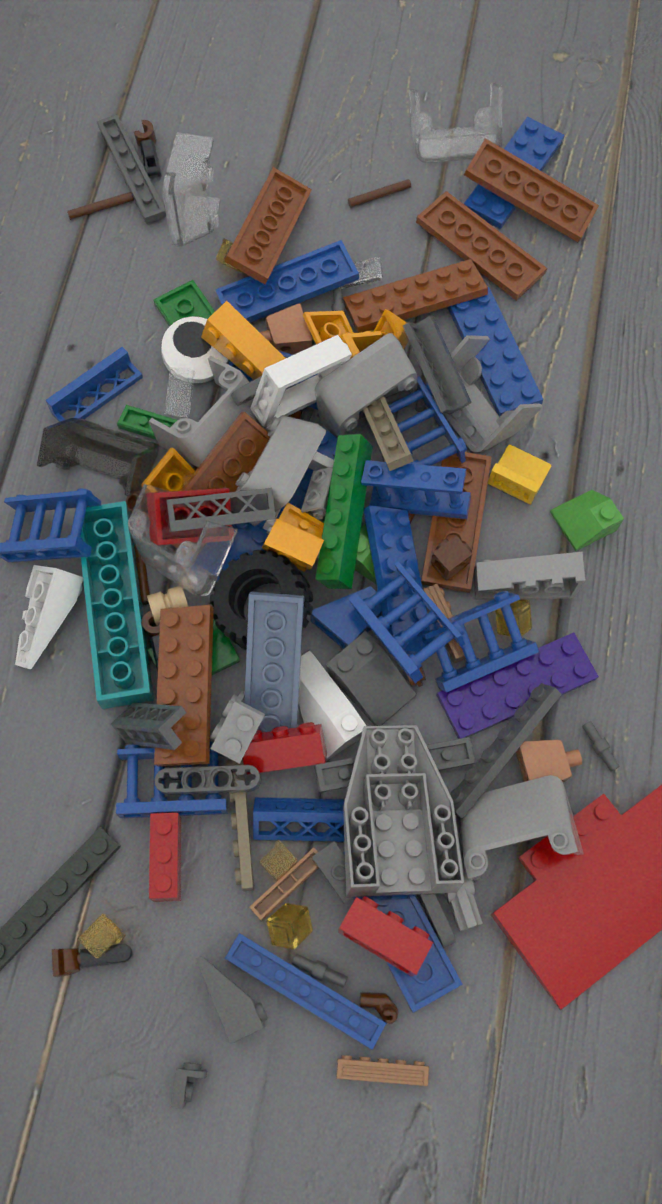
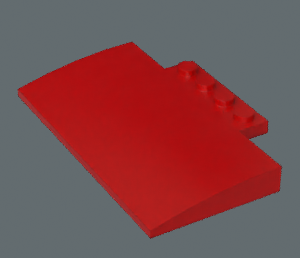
[490,785,662,1010]

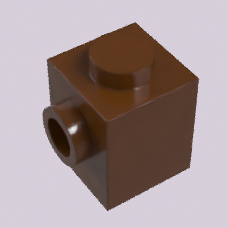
[430,536,472,581]

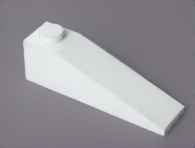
[15,565,83,669]
[299,650,366,761]

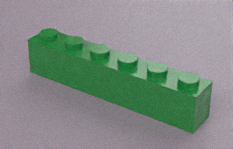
[315,434,373,589]

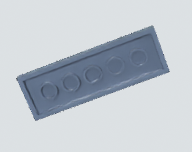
[244,592,304,733]

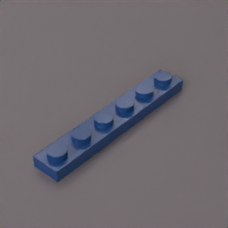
[224,933,386,1050]

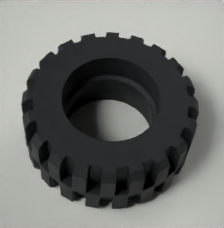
[210,550,313,650]

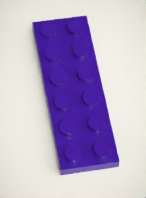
[436,632,599,739]

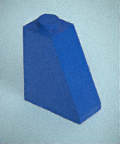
[310,586,383,649]

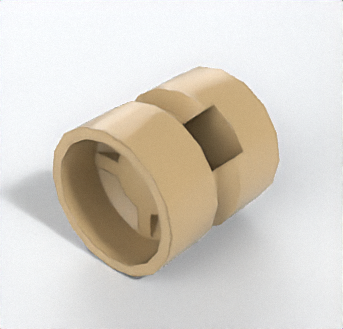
[147,585,188,626]

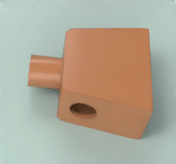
[260,304,312,355]
[515,740,582,782]

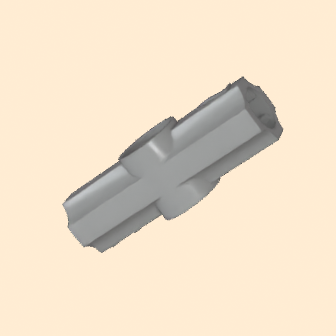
[444,854,483,931]

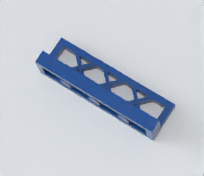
[46,347,143,431]
[253,797,345,842]

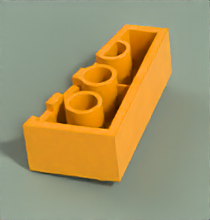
[201,301,286,380]

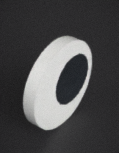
[161,317,228,383]

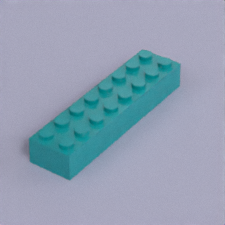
[81,501,154,709]

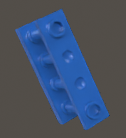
[388,376,467,466]
[361,460,471,519]
[0,488,101,562]
[349,561,465,683]
[418,591,539,692]
[116,741,228,818]

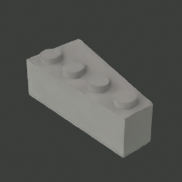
[473,552,585,600]

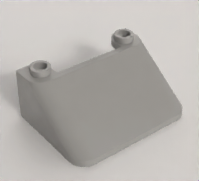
[460,775,583,880]

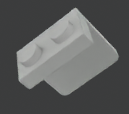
[210,691,265,764]

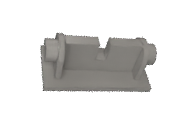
[301,467,333,520]

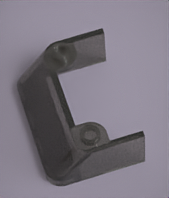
[37,418,160,496]

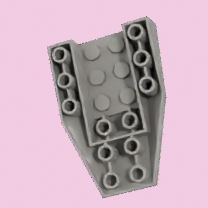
[343,725,464,897]

